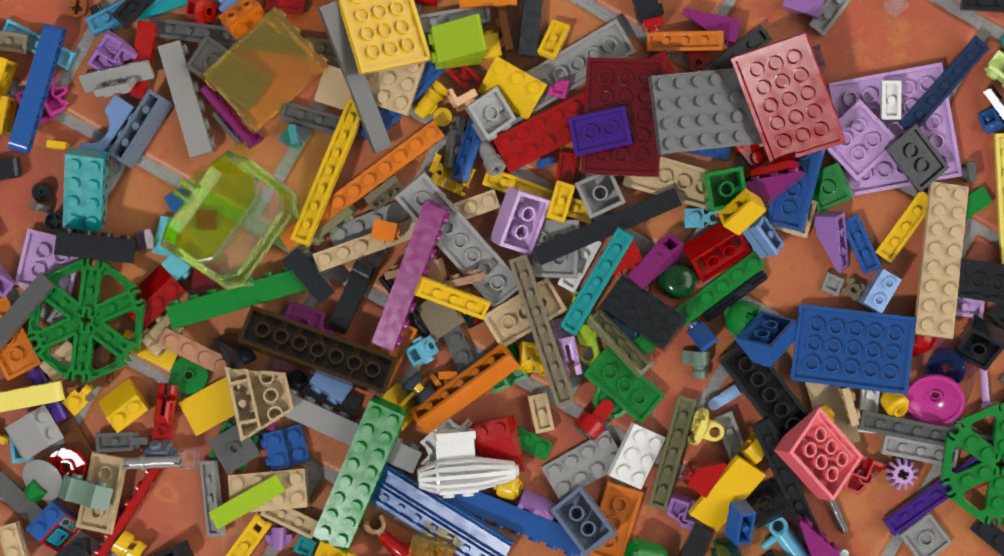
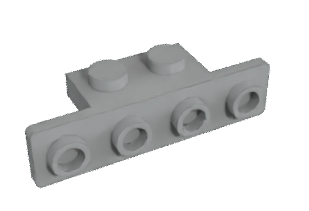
[79,60,155,98]

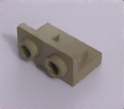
[364,175,404,212]

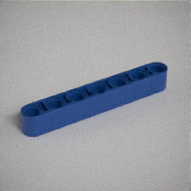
[8,23,66,154]

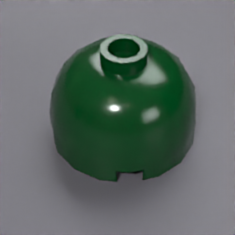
[657,262,696,300]

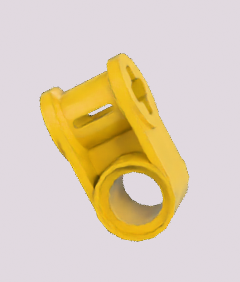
[739,431,764,465]

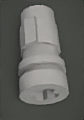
[478,140,506,176]

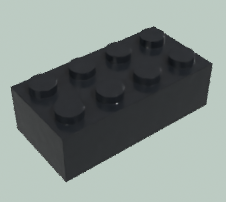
[54,228,137,264]
[600,275,686,353]

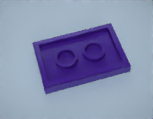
[568,106,633,157]

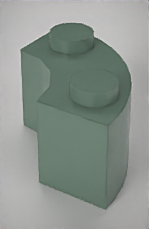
[58,473,114,511]

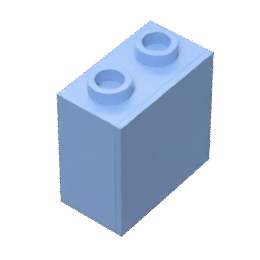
[856,269,902,313]

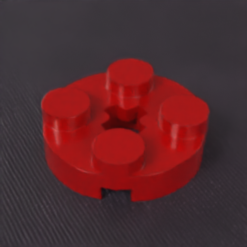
[48,446,88,479]

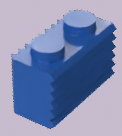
[724,499,757,546]

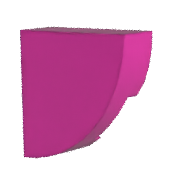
[547,80,570,99]

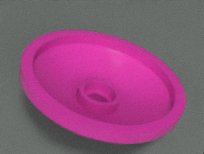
[906,374,965,425]

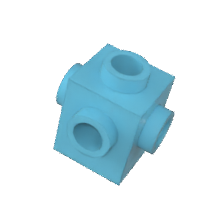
[404,335,440,366]

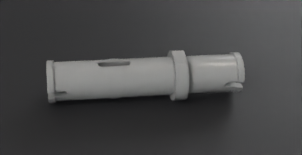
[123,455,183,471]

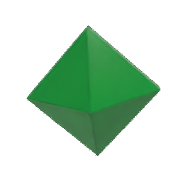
[23,480,47,503]

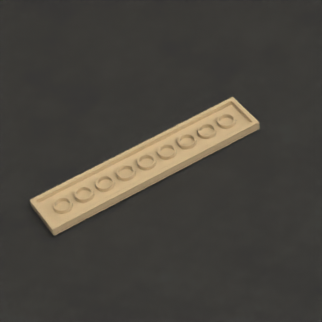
[622,156,818,238]

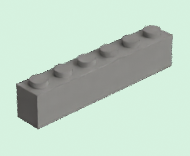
[157,40,216,158]

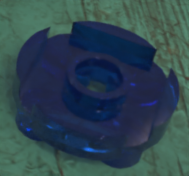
[926,348,966,383]

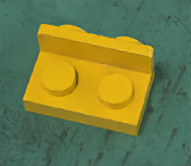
[516,341,546,376]

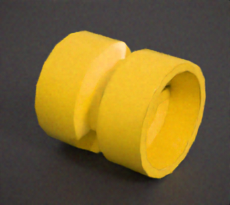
[111,530,147,556]

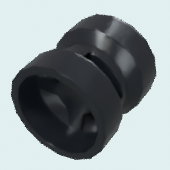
[45,212,65,231]

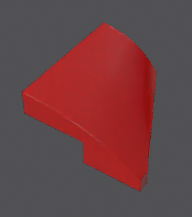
[842,455,888,495]

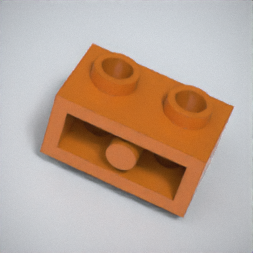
[218,0,267,40]

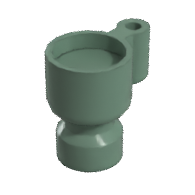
[681,350,710,379]

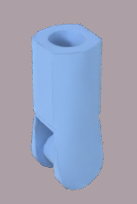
[707,384,741,410]

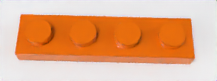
[647,31,724,51]

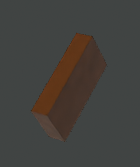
[58,417,94,456]

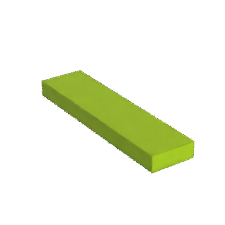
[208,474,286,530]

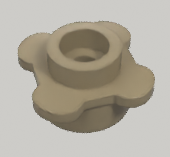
[842,278,865,301]

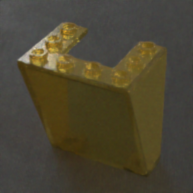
[202,7,328,135]

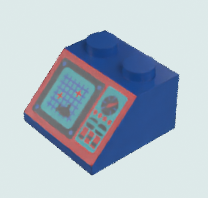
[25,498,81,552]

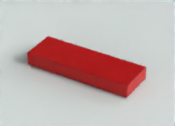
[743,160,800,181]

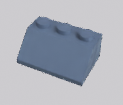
[550,486,619,556]

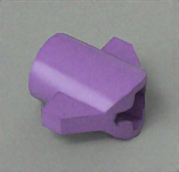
[265,526,292,551]

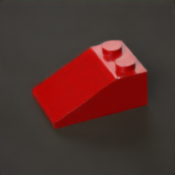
[471,414,526,472]

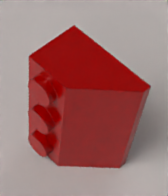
[683,221,751,283]
[128,264,189,331]
[681,457,727,498]

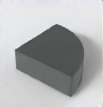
[29,202,54,214]

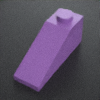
[814,211,849,272]

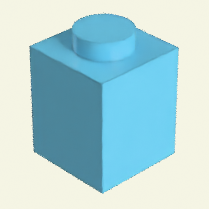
[161,251,194,281]

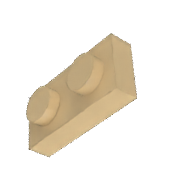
[528,392,555,434]

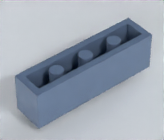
[109,89,174,169]

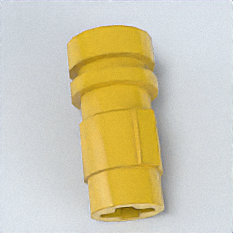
[413,80,449,120]

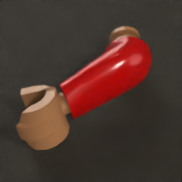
[362,515,427,556]

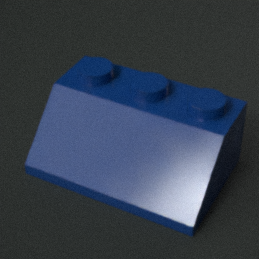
[736,311,796,367]

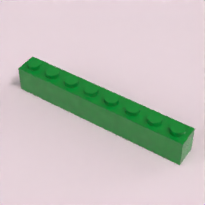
[166,263,318,330]

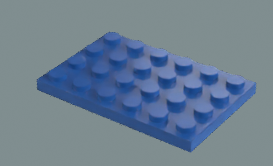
[790,304,916,395]

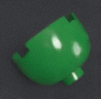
[724,301,759,337]

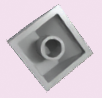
[575,175,626,219]
[5,405,64,461]

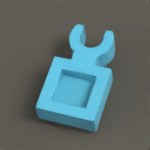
[684,208,717,228]

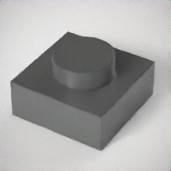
[961,161,978,182]

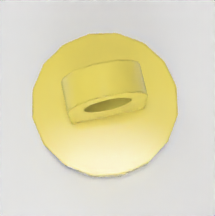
[688,407,724,446]

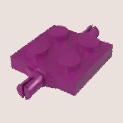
[273,301,335,334]

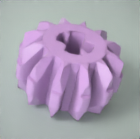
[885,457,918,490]

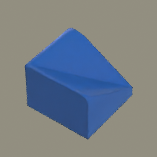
[978,107,1004,135]

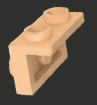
[447,88,478,111]

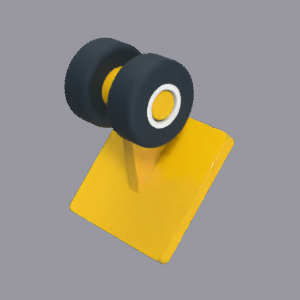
[381,372,435,432]

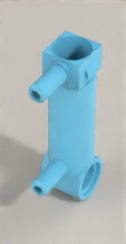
[761,517,810,556]

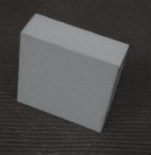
[819,272,845,297]

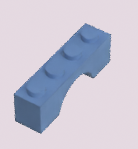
[79,94,136,152]

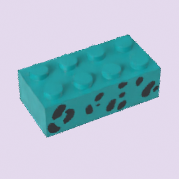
[63,147,109,232]

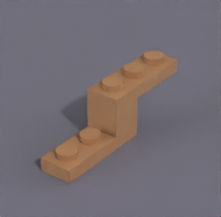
[384,255,486,287]

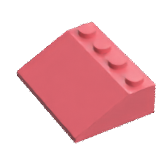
[774,407,863,501]

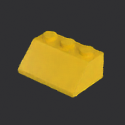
[478,56,547,120]

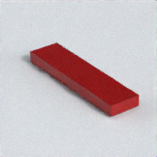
[126,20,158,99]

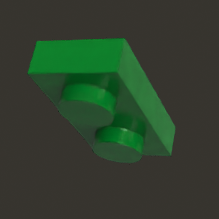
[517,426,554,461]

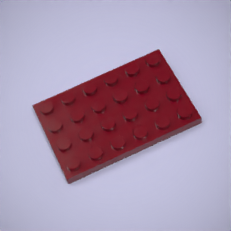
[581,57,665,177]

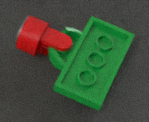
[573,345,665,441]

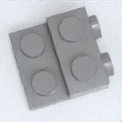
[464,86,517,142]

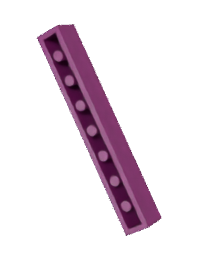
[371,199,450,352]

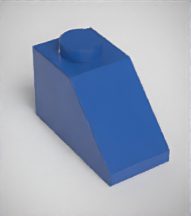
[686,320,718,352]

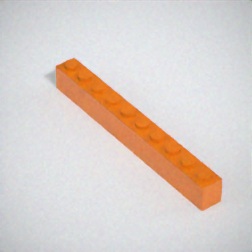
[278,121,445,251]

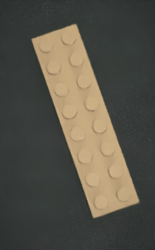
[915,182,969,339]

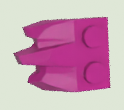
[15,77,69,126]

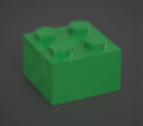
[700,166,746,212]

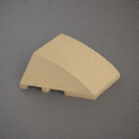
[224,367,294,442]

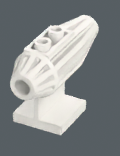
[417,428,519,498]

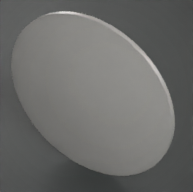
[22,459,63,500]

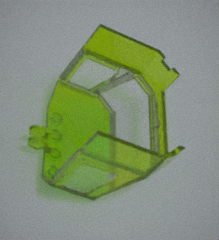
[160,150,300,290]

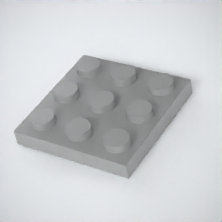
[521,220,580,279]

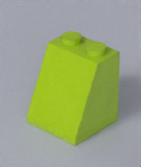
[427,14,486,70]

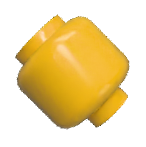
[880,392,909,417]
[493,476,523,500]

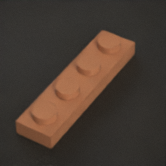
[156,326,228,377]

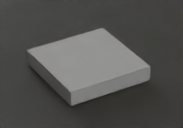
[898,512,953,556]

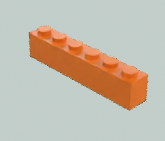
[410,342,520,434]

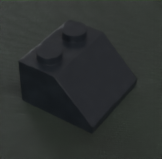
[952,314,1004,371]

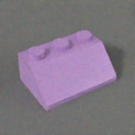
[489,186,551,255]

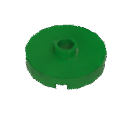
[170,357,209,394]

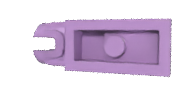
[551,317,582,377]

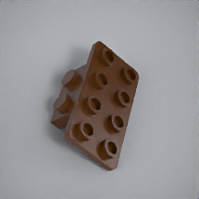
[495,0,546,69]

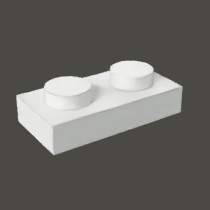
[880,81,901,120]

